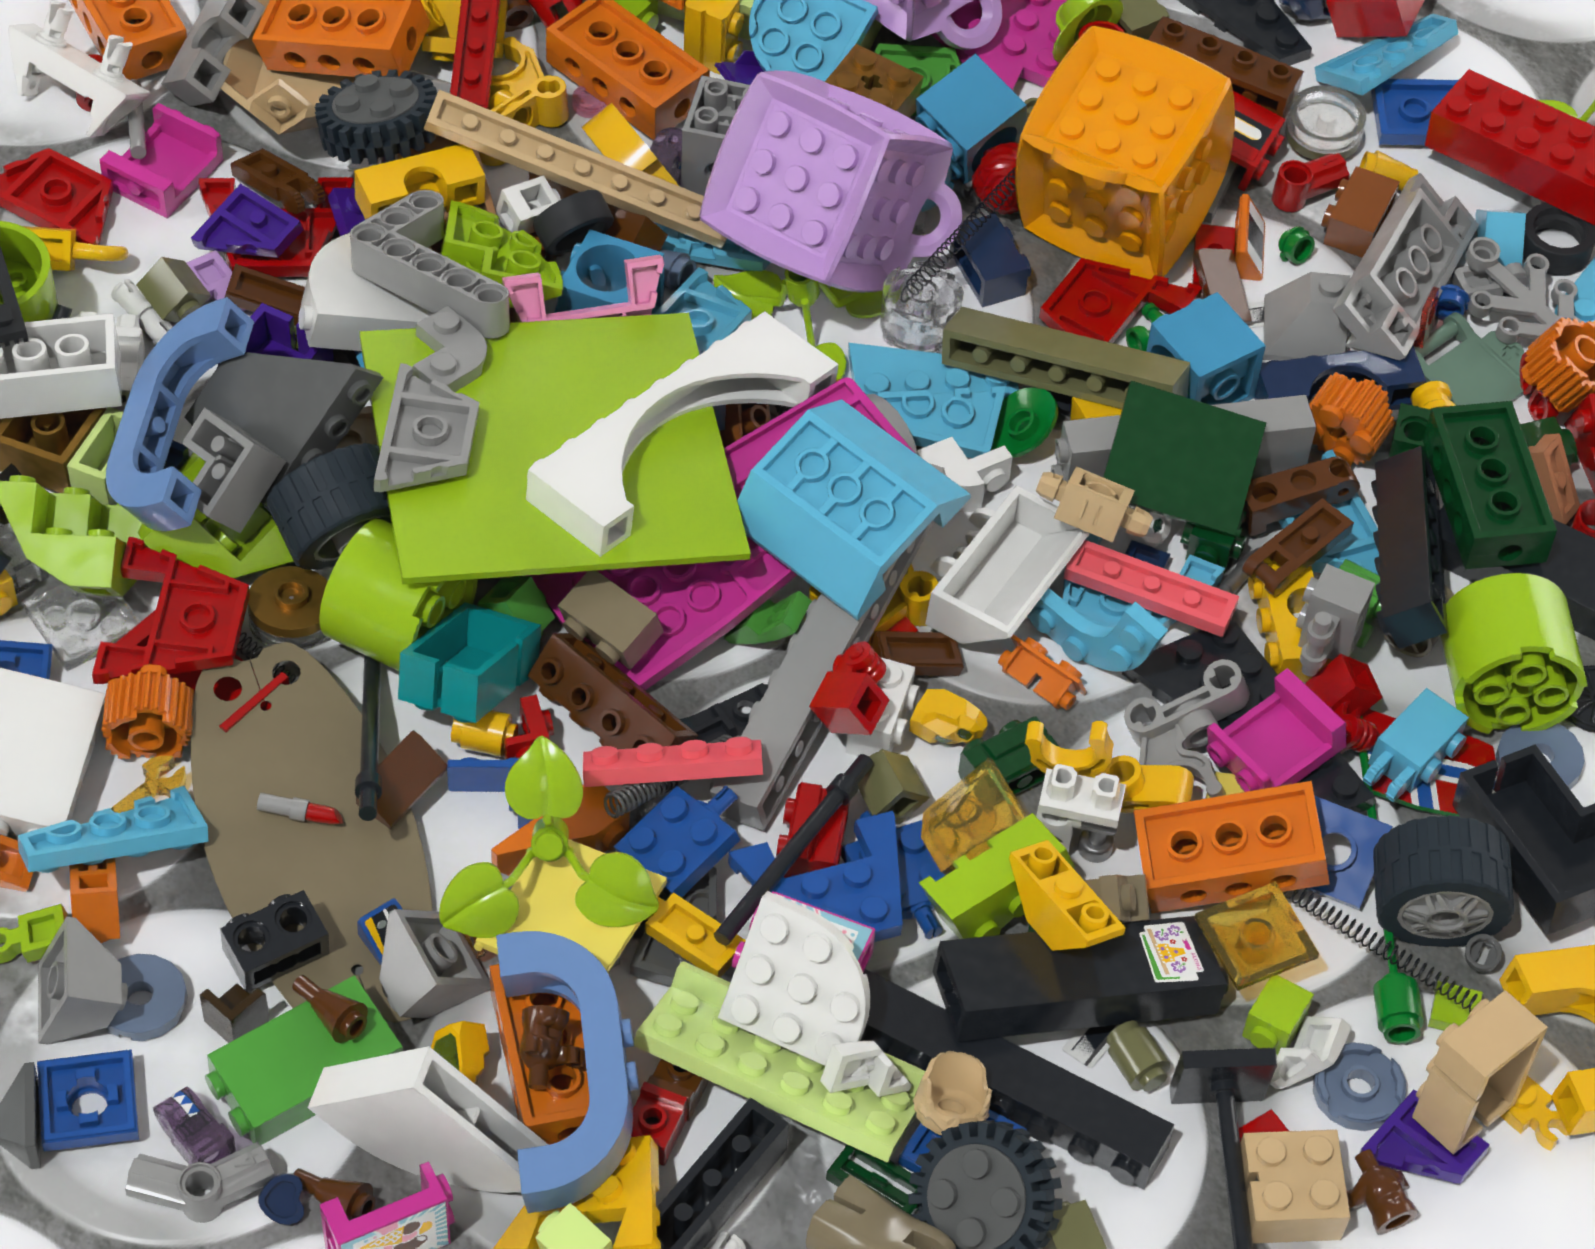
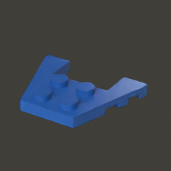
[728,811,903,942]

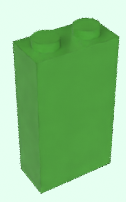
[205,975,403,1146]

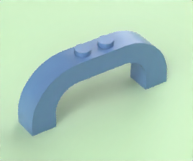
[106,297,254,531]
[496,931,639,1213]

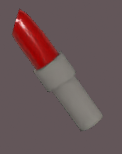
[257,793,343,825]

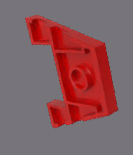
[199,177,354,277]
[1039,258,1203,343]
[92,537,250,684]

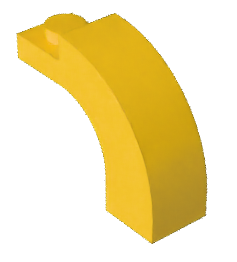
[581,103,679,186]

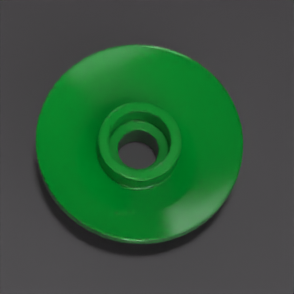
[991,387,1058,458]

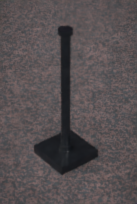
[1169,1048,1277,1249]

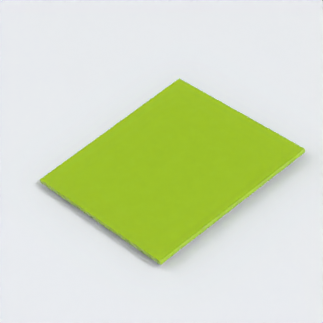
[359,313,751,584]

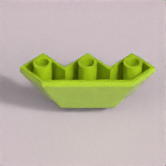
[138,452,294,578]
[0,475,147,597]

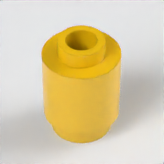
[451,710,518,757]

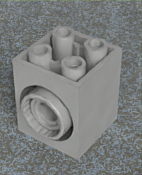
[681,75,750,196]

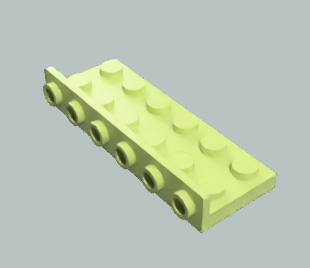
[634,961,925,1163]

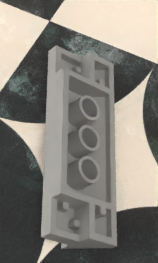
[1332,173,1479,360]

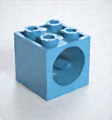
[915,53,1027,184]
[554,229,665,315]
[1146,292,1266,405]

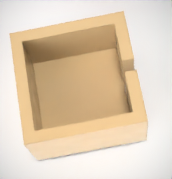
[1240,1129,1351,1244]

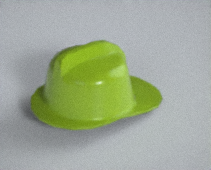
[1052,0,1124,63]

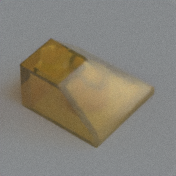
[921,758,1027,874]
[1195,881,1319,991]

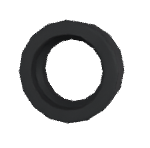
[533,190,614,255]
[1523,202,1595,275]

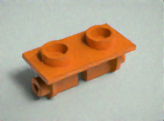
[998,634,1087,711]

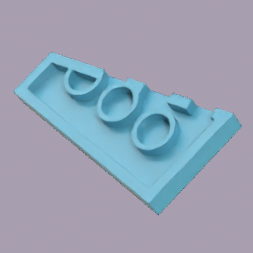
[1314,14,1458,95]
[848,342,1019,399]
[17,786,209,873]

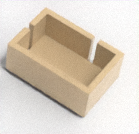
[1412,990,1548,1155]

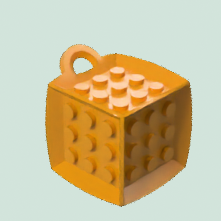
[1015,26,1235,279]

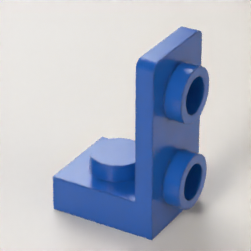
[447,757,533,829]

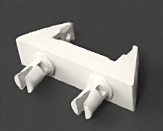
[8,0,150,137]

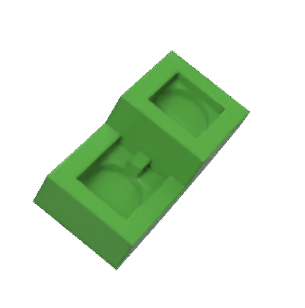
[724,591,812,644]

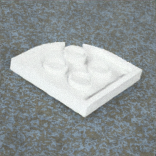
[718,891,870,1066]

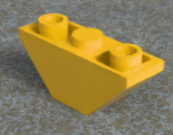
[1009,840,1126,951]

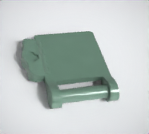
[1413,312,1524,406]

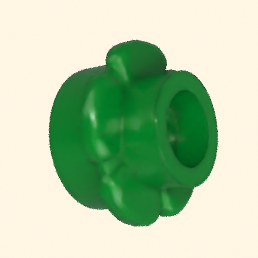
[1278,226,1315,264]

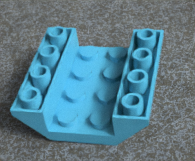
[737,399,971,621]

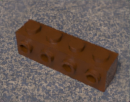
[1148,16,1304,118]
[528,633,698,749]

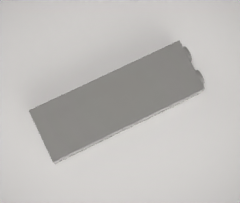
[1051,394,1316,482]

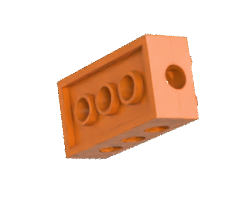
[69,0,187,80]
[252,0,431,77]
[546,0,710,141]
[1134,781,1330,913]
[489,964,589,1145]

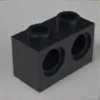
[220,890,329,992]

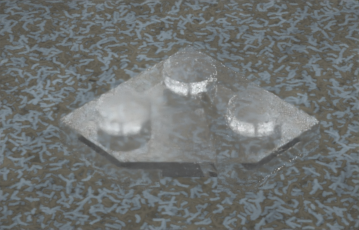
[24,584,141,671]

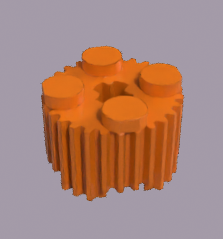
[1521,317,1595,413]
[1309,372,1396,466]
[102,664,195,764]

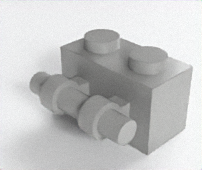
[1296,564,1375,677]

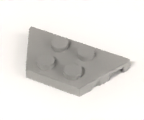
[374,363,479,492]

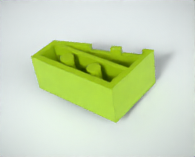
[918,813,1075,939]

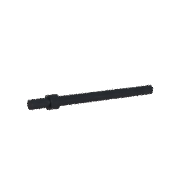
[355,655,382,821]
[714,754,873,946]

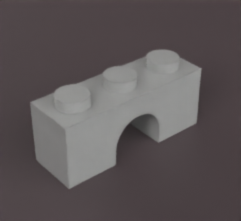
[161,0,265,106]

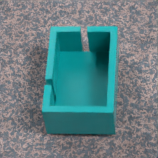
[398,602,541,723]

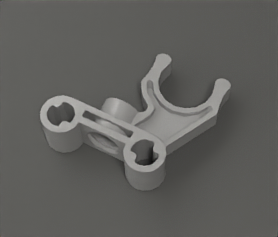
[1124,659,1250,798]

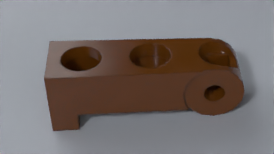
[1243,456,1360,537]

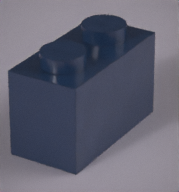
[950,213,1031,308]

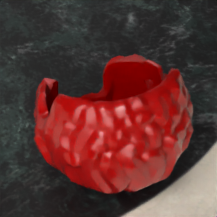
[972,142,1019,215]

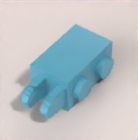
[1363,688,1469,802]

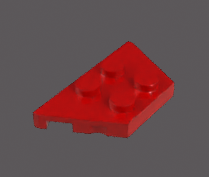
[0,148,114,245]

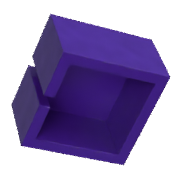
[218,303,334,365]

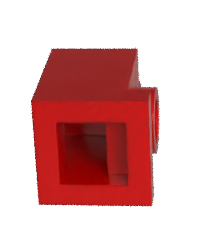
[631,1081,687,1166]

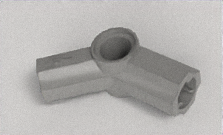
[125,1142,275,1223]

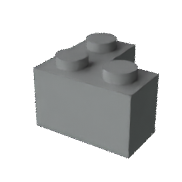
[182,407,286,533]

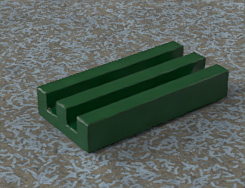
[826,1144,919,1215]

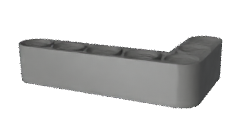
[350,190,510,338]

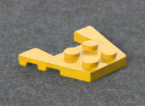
[493,1135,661,1249]

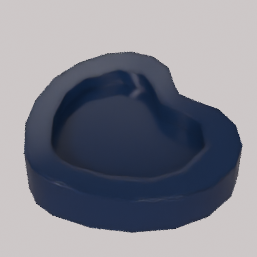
[258,1173,304,1225]

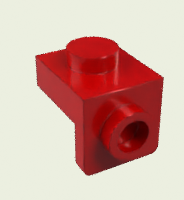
[505,694,554,760]

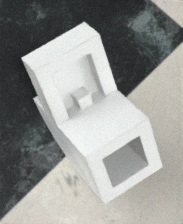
[917,437,1013,512]

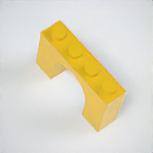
[1499,945,1595,1136]

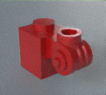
[809,641,890,735]
[1305,653,1383,755]

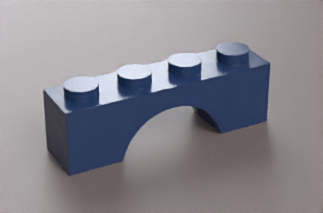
[1254,345,1426,410]

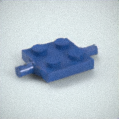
[614,785,740,898]
[841,810,952,939]

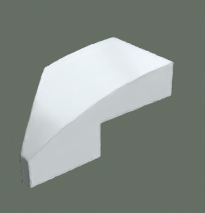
[1270,1016,1351,1089]
[820,1041,912,1097]

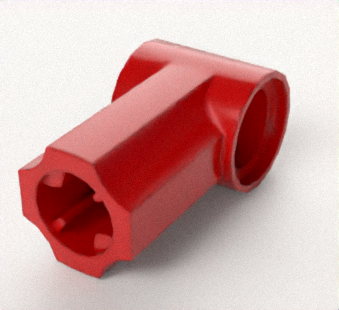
[1271,153,1350,212]

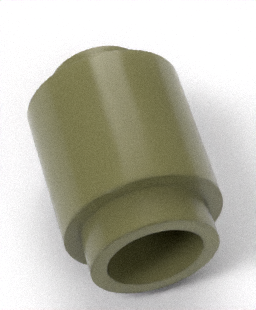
[1106,1020,1171,1092]

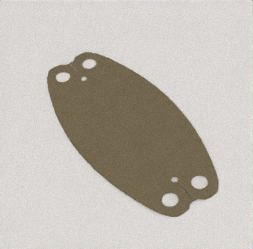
[191,642,432,1023]

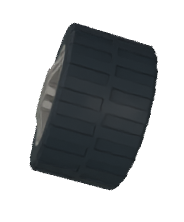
[266,443,392,570]
[1373,815,1514,947]

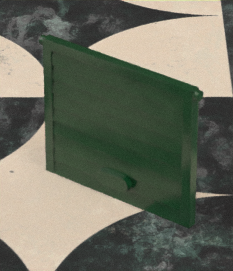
[1103,380,1267,538]

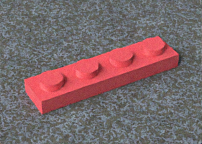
[1063,540,1239,637]
[583,737,763,787]

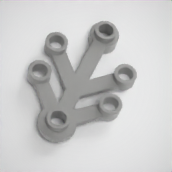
[1465,237,1581,344]

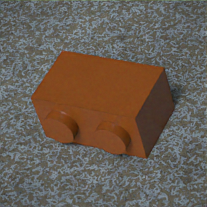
[1321,166,1400,258]

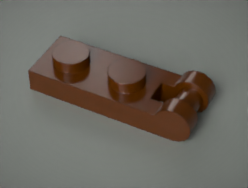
[1242,498,1354,597]

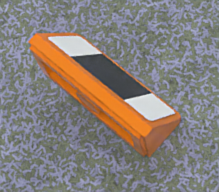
[1234,194,1265,281]

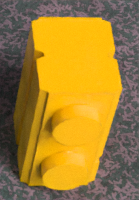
[684,0,744,74]

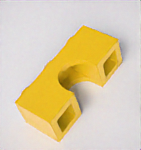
[354,144,485,220]
[1248,560,1332,682]

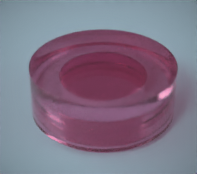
[572,86,607,118]

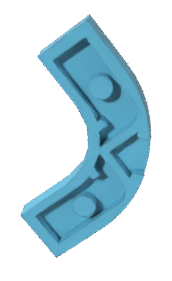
[1027,588,1168,672]

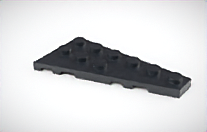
[1177,0,1312,66]
[1122,618,1375,813]

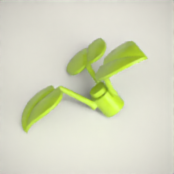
[713,269,898,380]
[439,736,659,938]

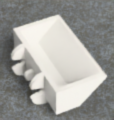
[925,485,1090,644]

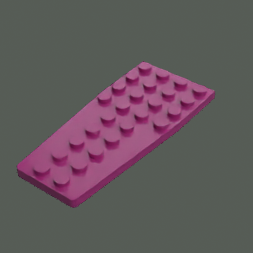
[526,377,915,690]

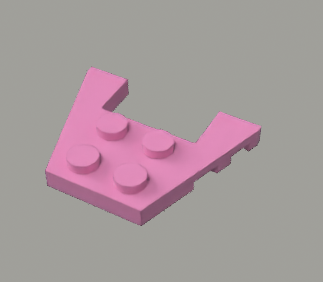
[502,255,664,322]

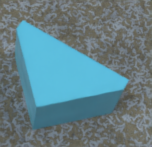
[1475,209,1526,266]

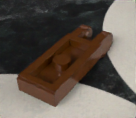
[230,148,326,215]

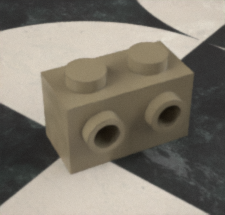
[558,571,664,670]

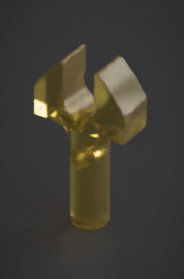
[111,756,187,813]

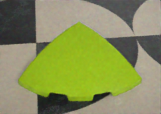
[441,200,563,308]

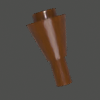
[292,975,368,1043]
[293,1168,376,1221]

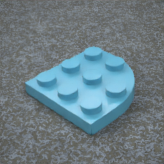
[749,0,878,82]

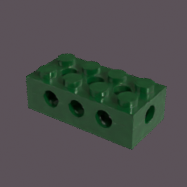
[1423,401,1557,570]

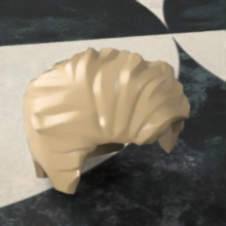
[913,1051,992,1135]

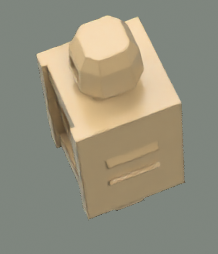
[1036,466,1153,543]

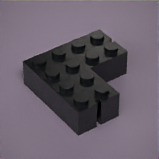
[1452,744,1595,935]

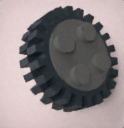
[315,70,437,165]
[908,1120,1063,1249]

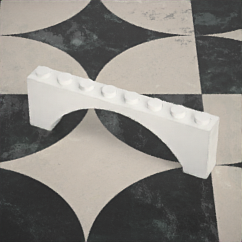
[526,311,839,557]

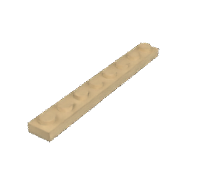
[424,90,727,249]

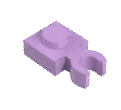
[186,250,246,312]

